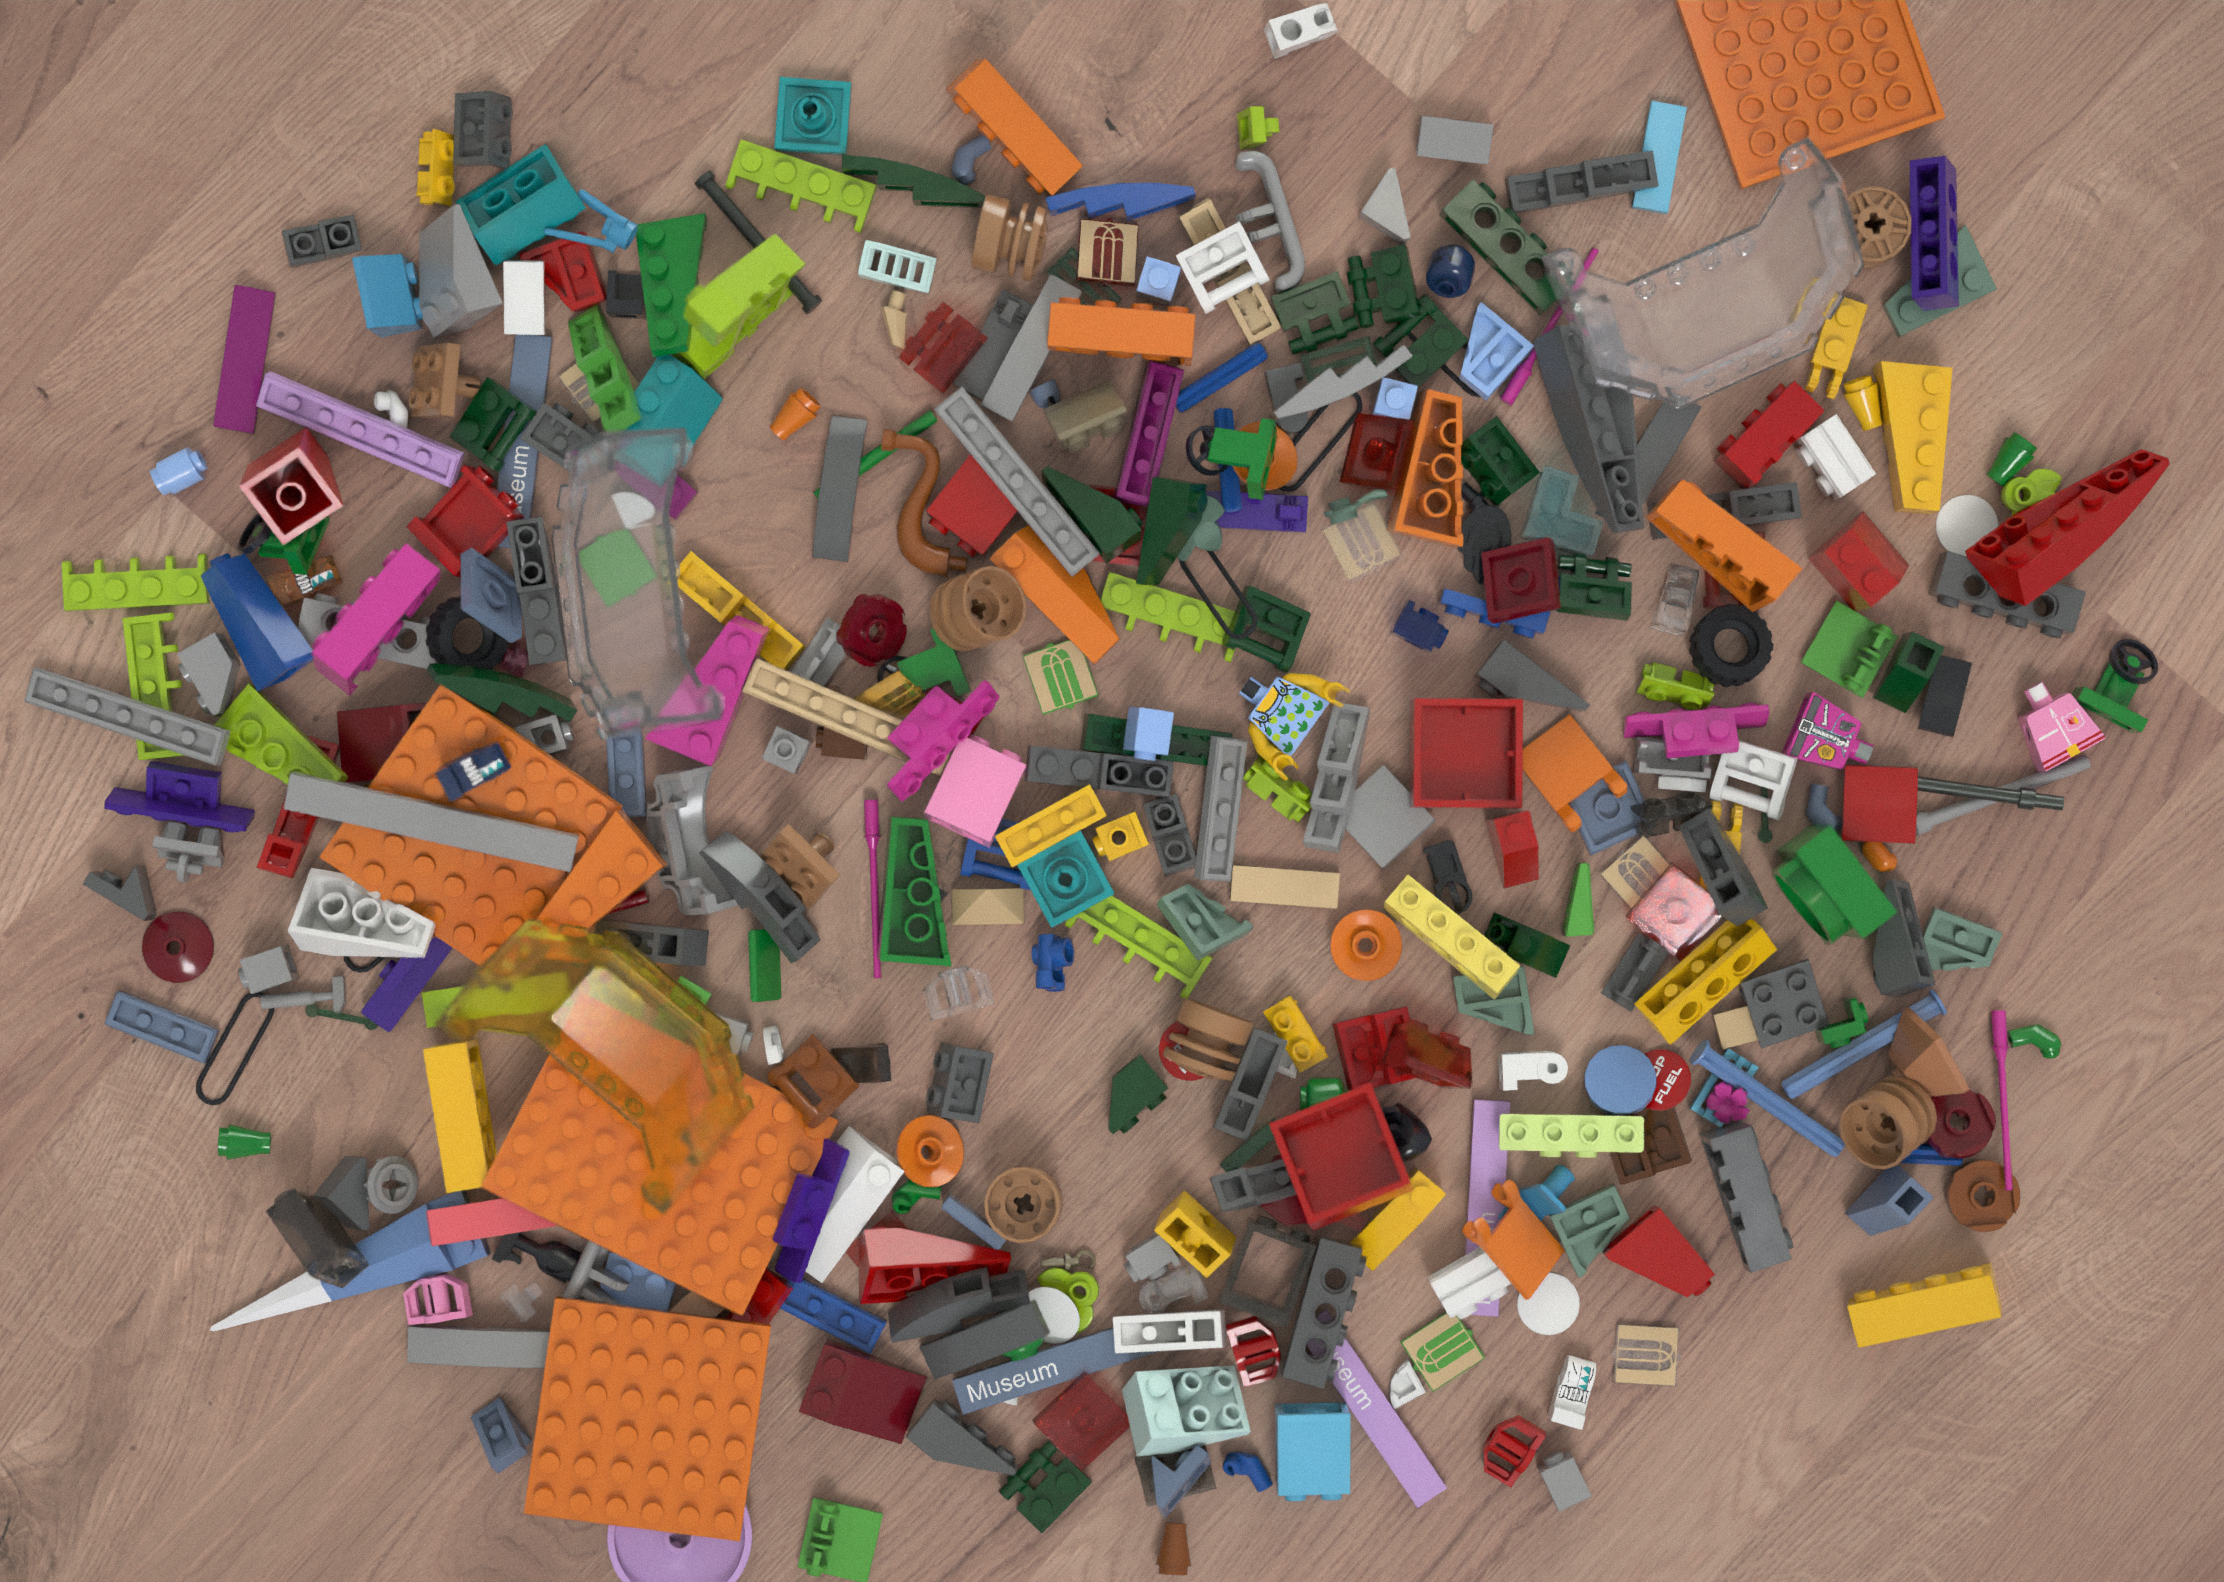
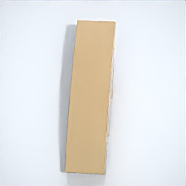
[1177,198,1282,345]

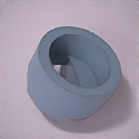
[1029,379,1060,409]

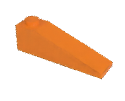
[989,525,1120,665]

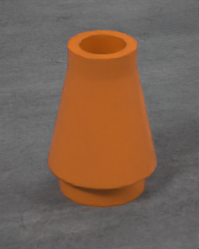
[769,387,821,441]

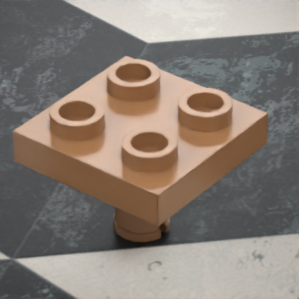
[409,343,480,419]
[760,824,840,910]

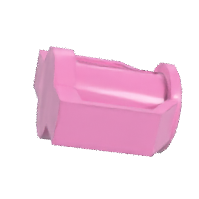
[403,1273,473,1325]

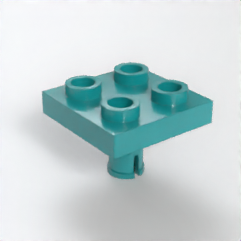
[774,77,852,156]
[1018,830,1115,928]

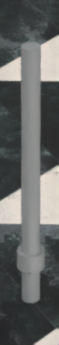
[1916,755,2091,836]

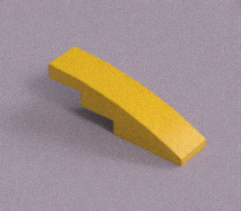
[668,551,806,671]

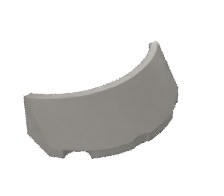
[646,765,738,915]

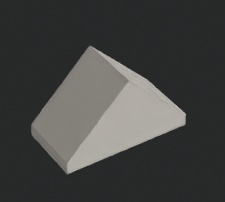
[1359,168,1411,245]

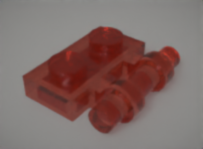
[898,301,988,394]

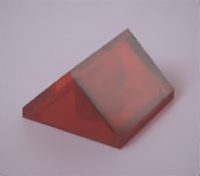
[1339,413,1414,496]

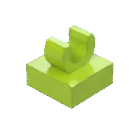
[1237,106,1280,149]

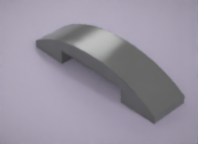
[812,416,868,562]
[1210,1159,1297,1212]

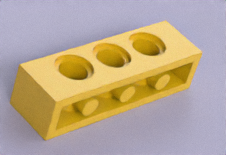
[1634,918,1777,1045]

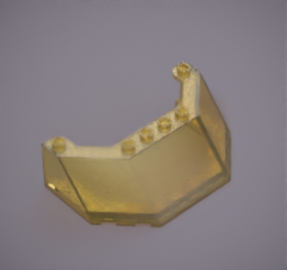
[436,919,754,1215]

